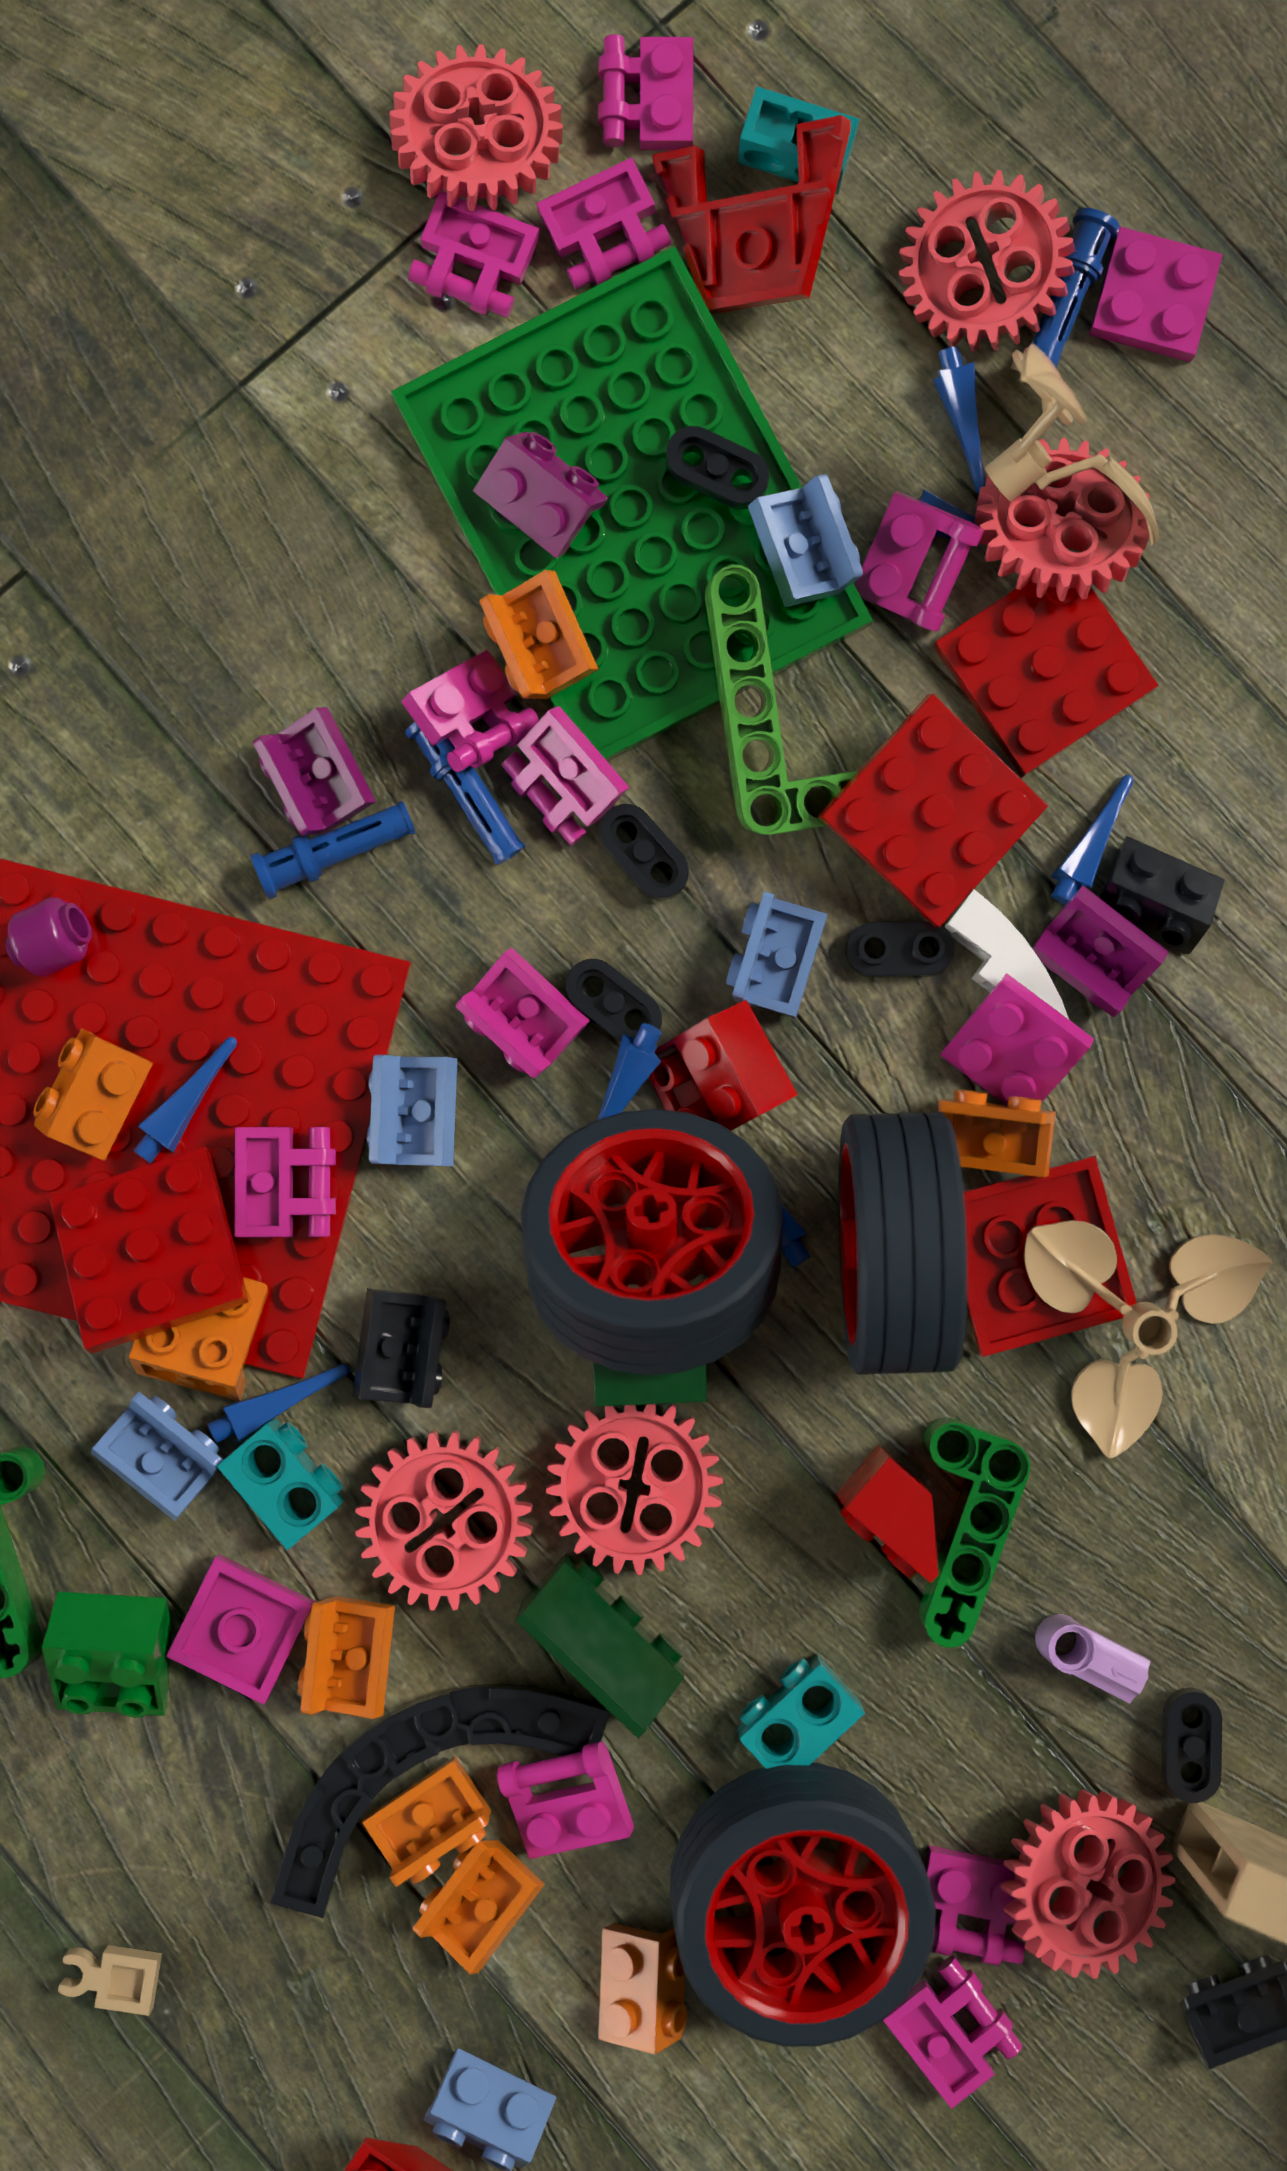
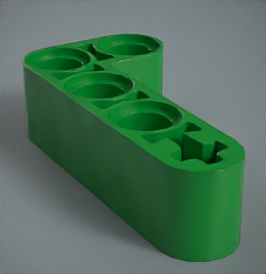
[919,1417,1031,1648]
[0,1447,45,1678]

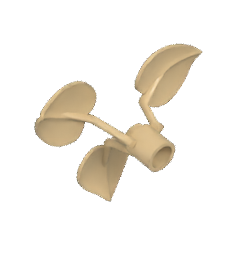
[985,343,1159,546]
[1024,1220,1272,1458]

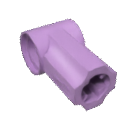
[1035,1614,1151,1704]

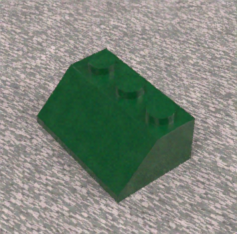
[516,1553,684,1739]

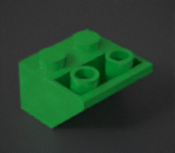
[42,1591,172,1718]

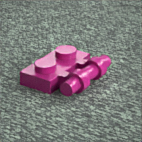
[598,34,693,150]
[536,157,671,290]
[408,191,540,318]
[401,649,539,772]
[501,706,630,846]
[235,1127,336,1237]
[924,1845,1025,1966]
[883,1956,1022,2109]

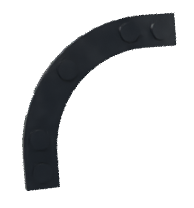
[270,1684,610,1918]

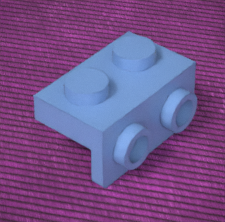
[748,474,863,607]
[726,891,828,1019]
[367,1055,458,1166]
[91,1392,223,1521]
[423,2048,557,2171]

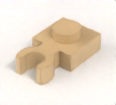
[58,1945,162,2016]

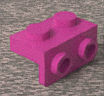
[456,948,590,1078]

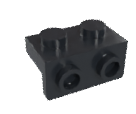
[1098,836,1225,954]
[352,1288,450,1408]
[1179,1955,1287,2071]

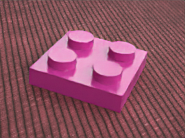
[1089,226,1223,362]
[940,973,1094,1105]
[166,1554,316,1705]

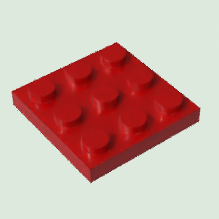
[933,581,1159,778]
[818,693,1048,927]
[49,1146,249,1354]
[963,1156,1137,1357]

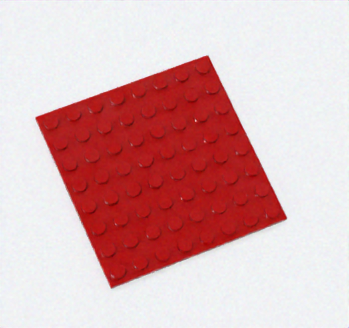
[0,858,412,1378]

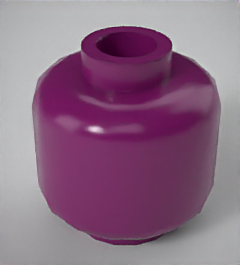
[5,897,92,977]

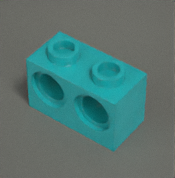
[738,86,860,195]
[217,1418,345,1551]
[737,1654,865,1769]

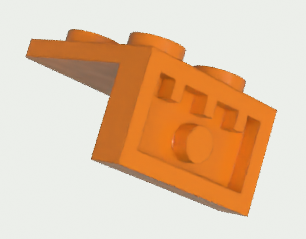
[128,1277,268,1402]

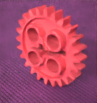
[390,44,563,211]
[899,170,1075,352]
[974,438,1150,601]
[546,1403,723,1575]
[355,1430,533,1611]
[1001,1789,1175,1979]

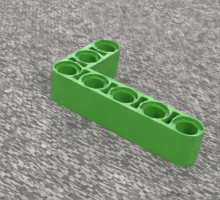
[705,565,859,835]

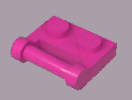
[855,490,984,631]
[497,1741,635,1859]

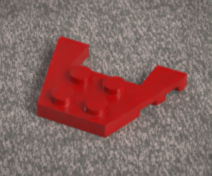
[653,115,851,314]

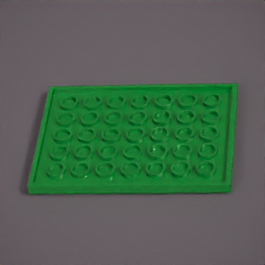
[390,246,873,762]

